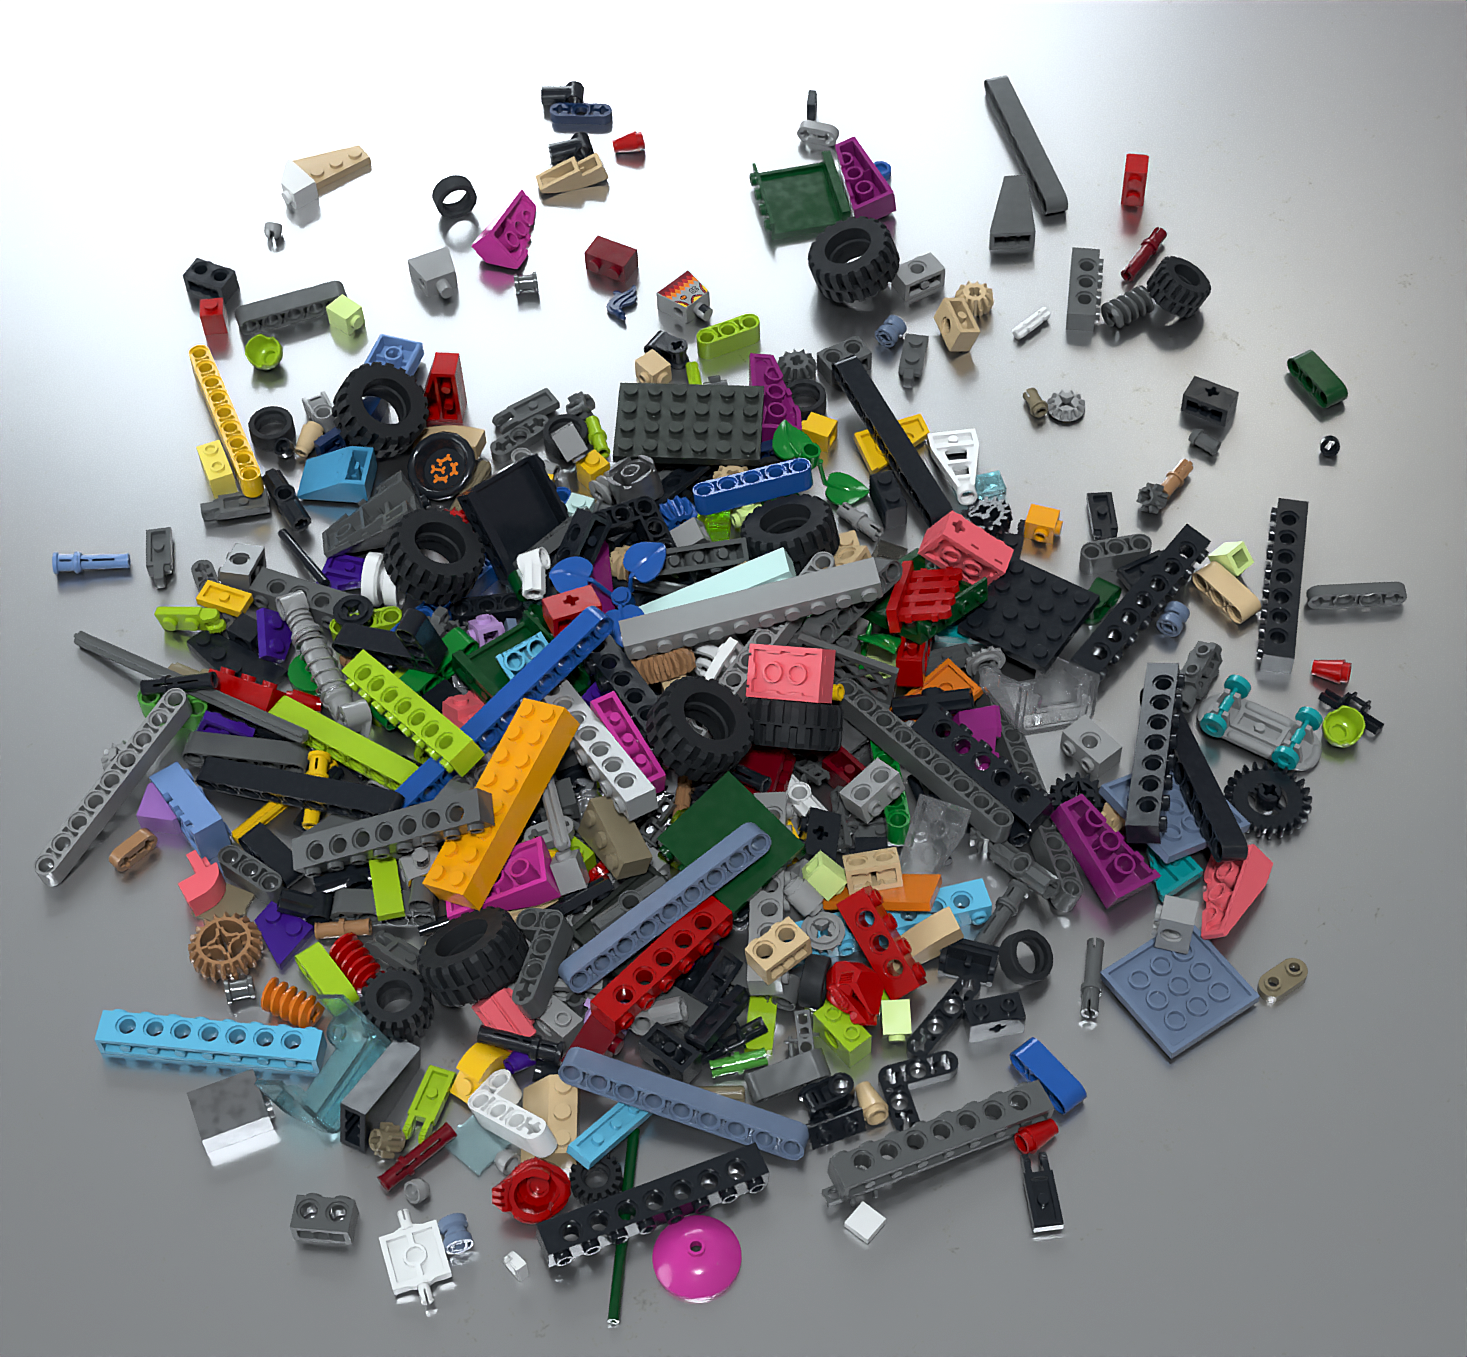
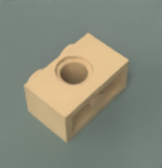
[933,298,980,352]

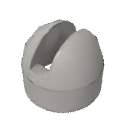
[264,222,283,240]
[495,1149,521,1175]
[404,1178,430,1204]

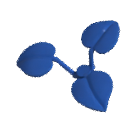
[549,542,666,648]

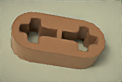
[109,828,158,872]

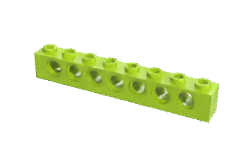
[341,649,485,777]

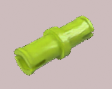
[585,416,611,458]

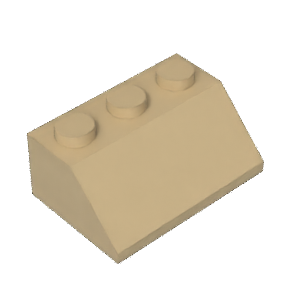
[521,1074,581,1169]

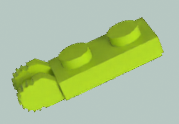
[154,606,226,633]
[402,1065,457,1144]

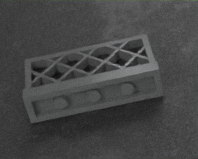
[797,633,899,710]

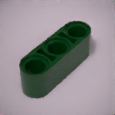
[1287,349,1348,408]

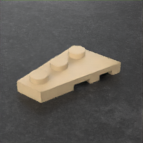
[292,145,371,190]

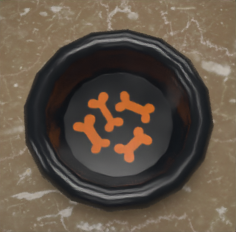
[407,431,476,500]

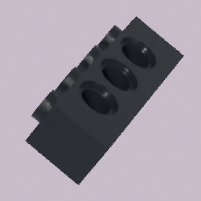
[536,507,612,603]

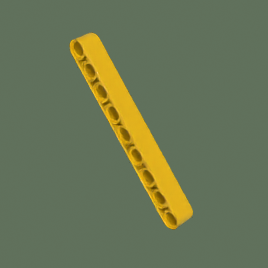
[189,345,264,498]

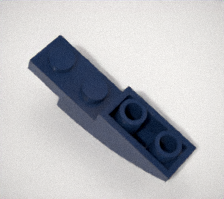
[314,396,388,456]

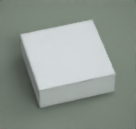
[844,1202,886,1244]

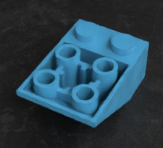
[297,446,378,503]

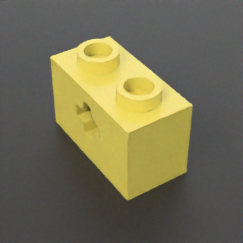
[196,440,238,499]

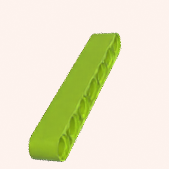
[268,696,419,791]

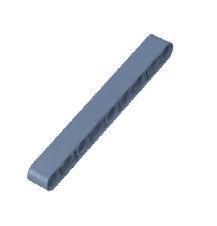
[558,822,771,993]
[558,1047,809,1160]

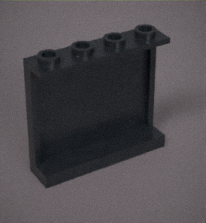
[456,453,569,585]

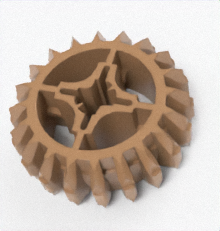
[630,646,696,684]
[188,911,264,983]

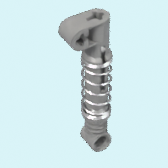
[276,590,372,738]

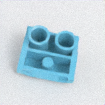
[495,631,568,681]

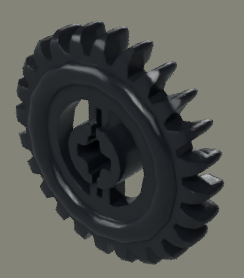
[1224,760,1313,838]

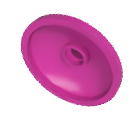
[652,1215,742,1301]

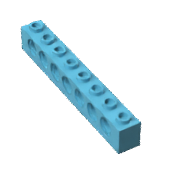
[785,878,992,969]
[94,1009,327,1074]

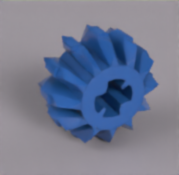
[659,496,698,531]

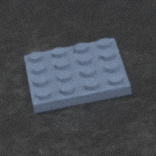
[1099,770,1250,864]
[1100,925,1260,1059]

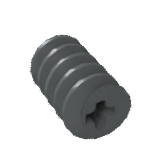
[1101,285,1154,328]

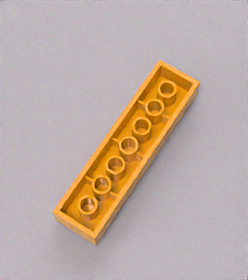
[422,698,580,911]

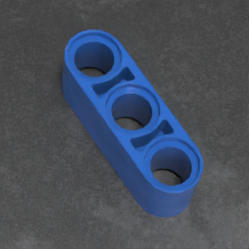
[1009,1037,1087,1115]

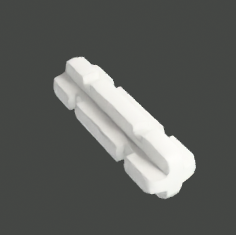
[1012,307,1051,340]

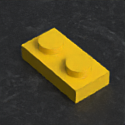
[196,580,254,617]

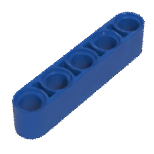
[693,458,813,515]

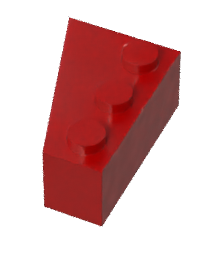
[423,352,467,423]

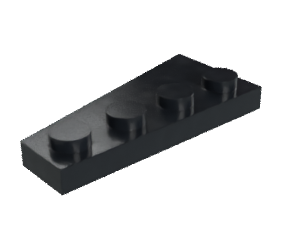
[186,630,288,685]

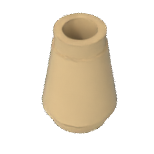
[294,421,324,458]
[855,1081,889,1125]

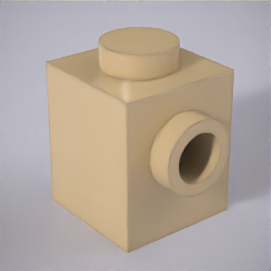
[635,349,672,384]

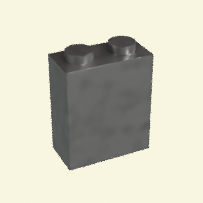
[187,1069,276,1154]

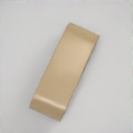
[1192,561,1261,624]

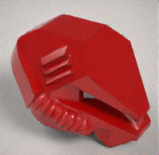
[826,961,884,1026]
[492,1156,571,1224]

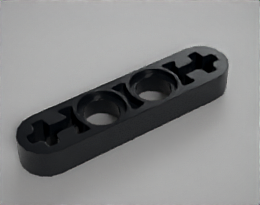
[906,974,981,1059]

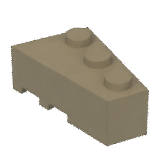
[577,796,653,880]

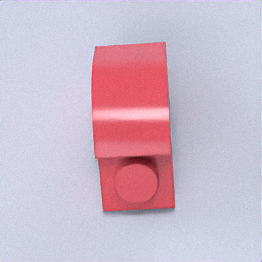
[178,850,226,917]

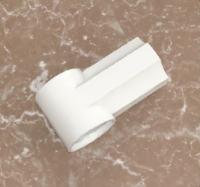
[517,547,551,600]

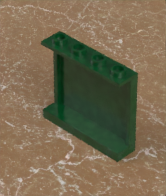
[749,150,851,240]
[860,548,988,645]
[452,610,591,704]
[657,771,807,921]

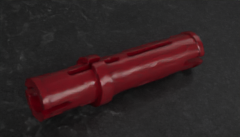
[1121,227,1167,282]
[377,1122,457,1192]

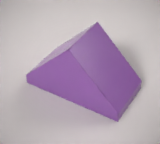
[136,782,182,835]

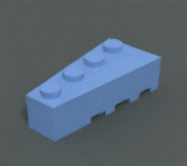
[149,762,232,861]

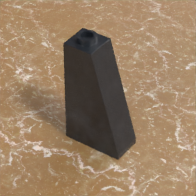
[340,1037,421,1153]

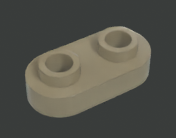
[1257,958,1308,1002]

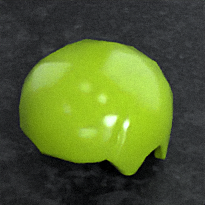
[245,334,283,370]
[1321,706,1366,748]

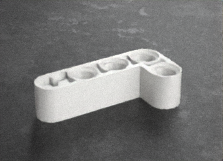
[467,1069,557,1158]

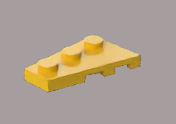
[853,413,930,475]

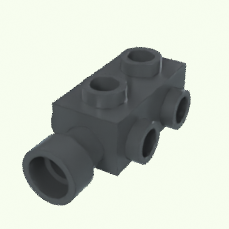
[1180,641,1223,713]

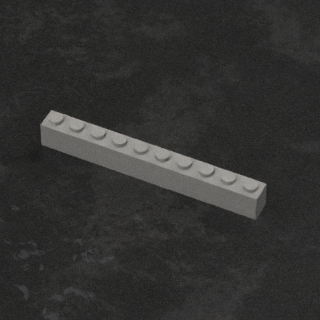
[618,557,883,660]

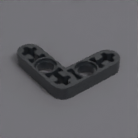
[878,1051,959,1132]

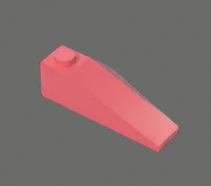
[1201,844,1273,940]

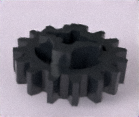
[961,496,1013,538]
[1049,772,1107,813]

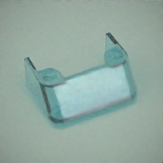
[255,994,391,1134]

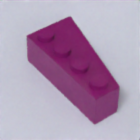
[1050,794,1161,909]

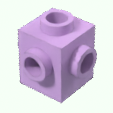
[466,614,505,648]

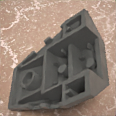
[322,470,421,558]

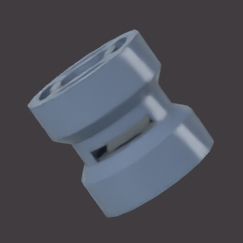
[875,315,907,348]
[1156,601,1190,637]
[438,1213,474,1254]

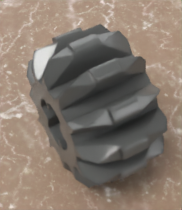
[778,349,817,383]

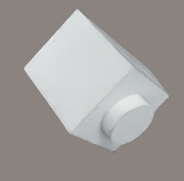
[281,159,319,210]

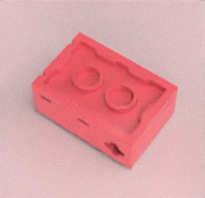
[918,510,1014,585]
[746,643,836,703]

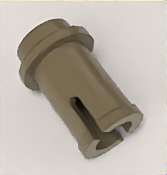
[1023,387,1048,418]

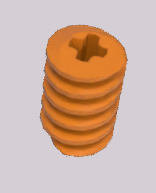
[261,977,325,1029]

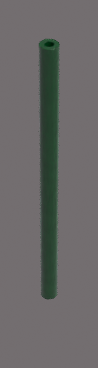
[607,1128,640,1324]

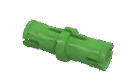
[709,1047,768,1078]

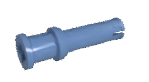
[52,551,131,574]

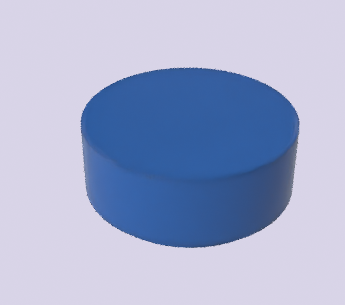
[874,161,891,181]

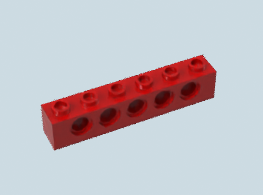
[590,895,733,1035]

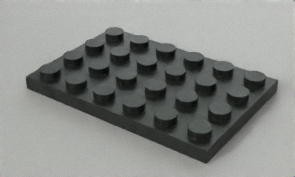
[613,382,764,466]

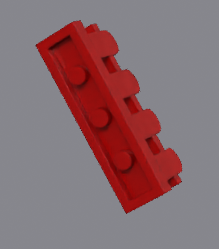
[886,560,963,633]

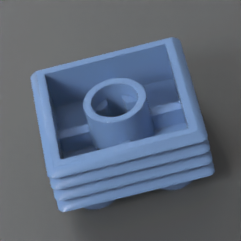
[364,334,425,376]

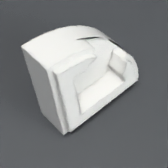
[503,1251,529,1282]

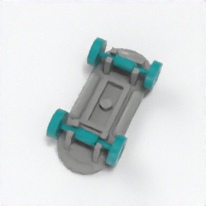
[1197,674,1323,771]

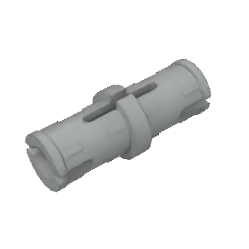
[837,502,884,541]

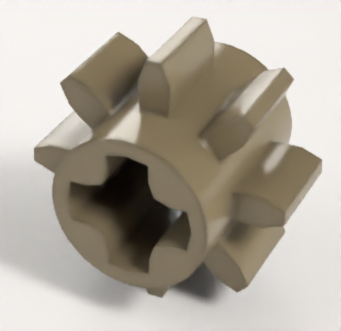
[369,1122,405,1159]

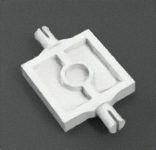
[379,1209,452,1305]

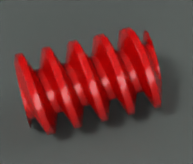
[329,932,385,994]

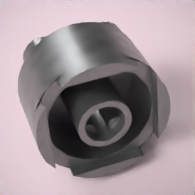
[607,455,664,511]

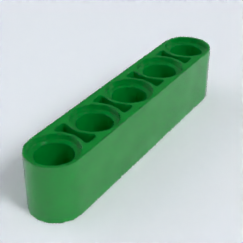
[370,627,479,730]
[870,739,911,845]

